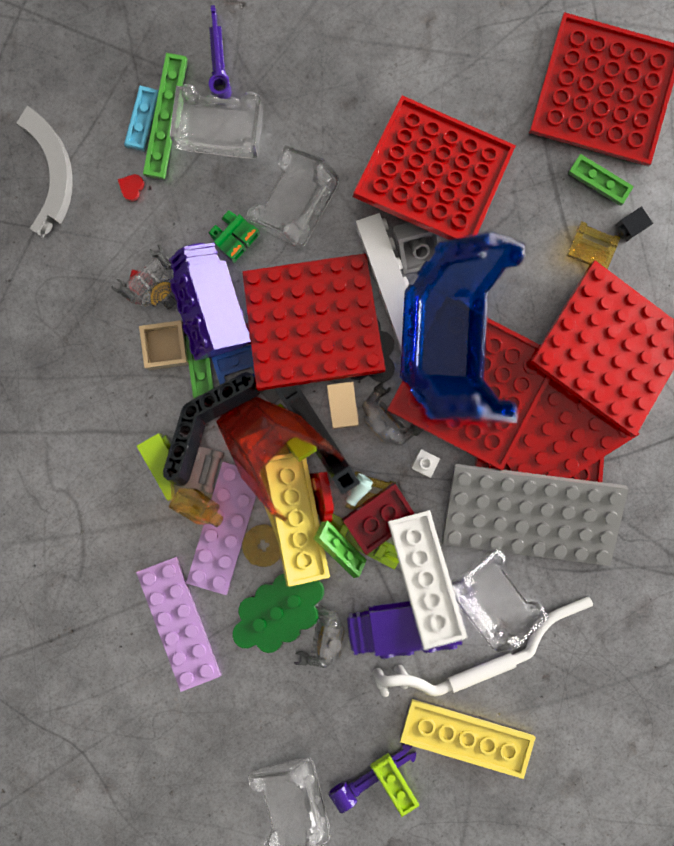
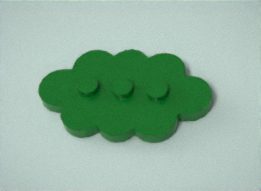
[232,574,324,653]

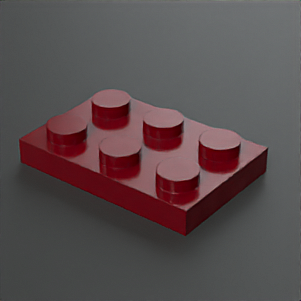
[341,483,415,555]

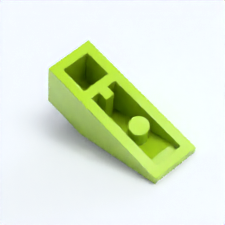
[137,433,175,501]

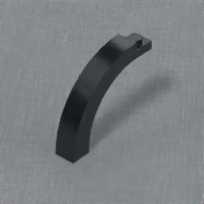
[275,385,360,495]

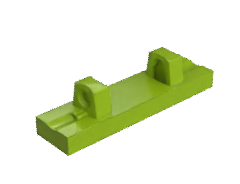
[330,513,399,570]

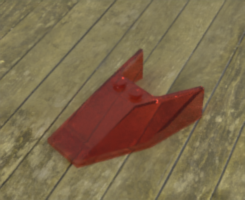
[216,396,345,522]

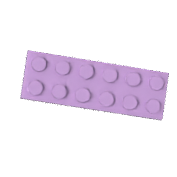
[186,462,258,595]
[136,557,221,692]

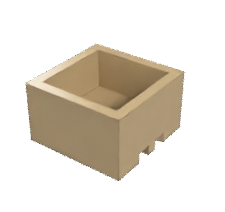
[139,320,189,370]
[327,382,359,430]

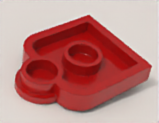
[310,471,334,523]

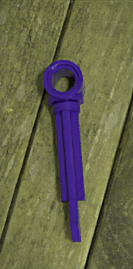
[208,5,232,102]
[328,743,417,813]

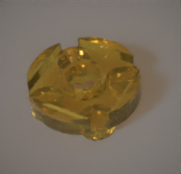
[242,524,281,567]

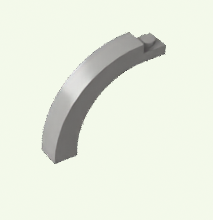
[16,106,73,238]

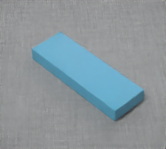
[124,86,159,152]

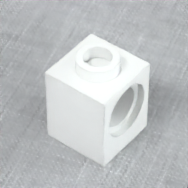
[410,449,440,478]

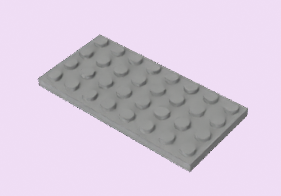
[442,464,629,566]

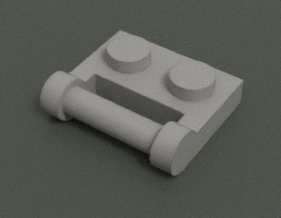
[184,446,224,493]

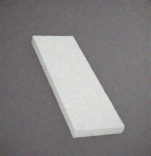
[388,510,467,650]

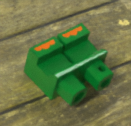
[209,211,260,263]

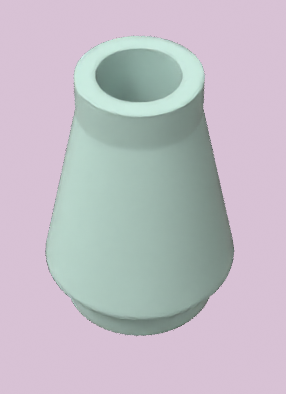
[345,473,373,506]

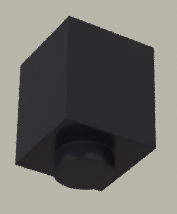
[615,206,653,242]

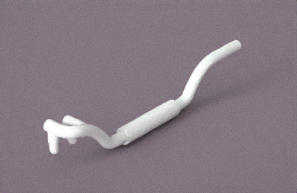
[372,596,593,697]

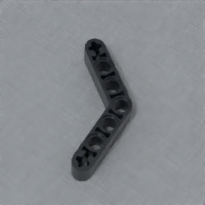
[163,372,262,486]

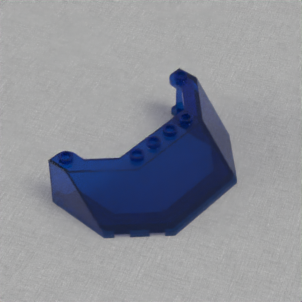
[400,232,525,423]

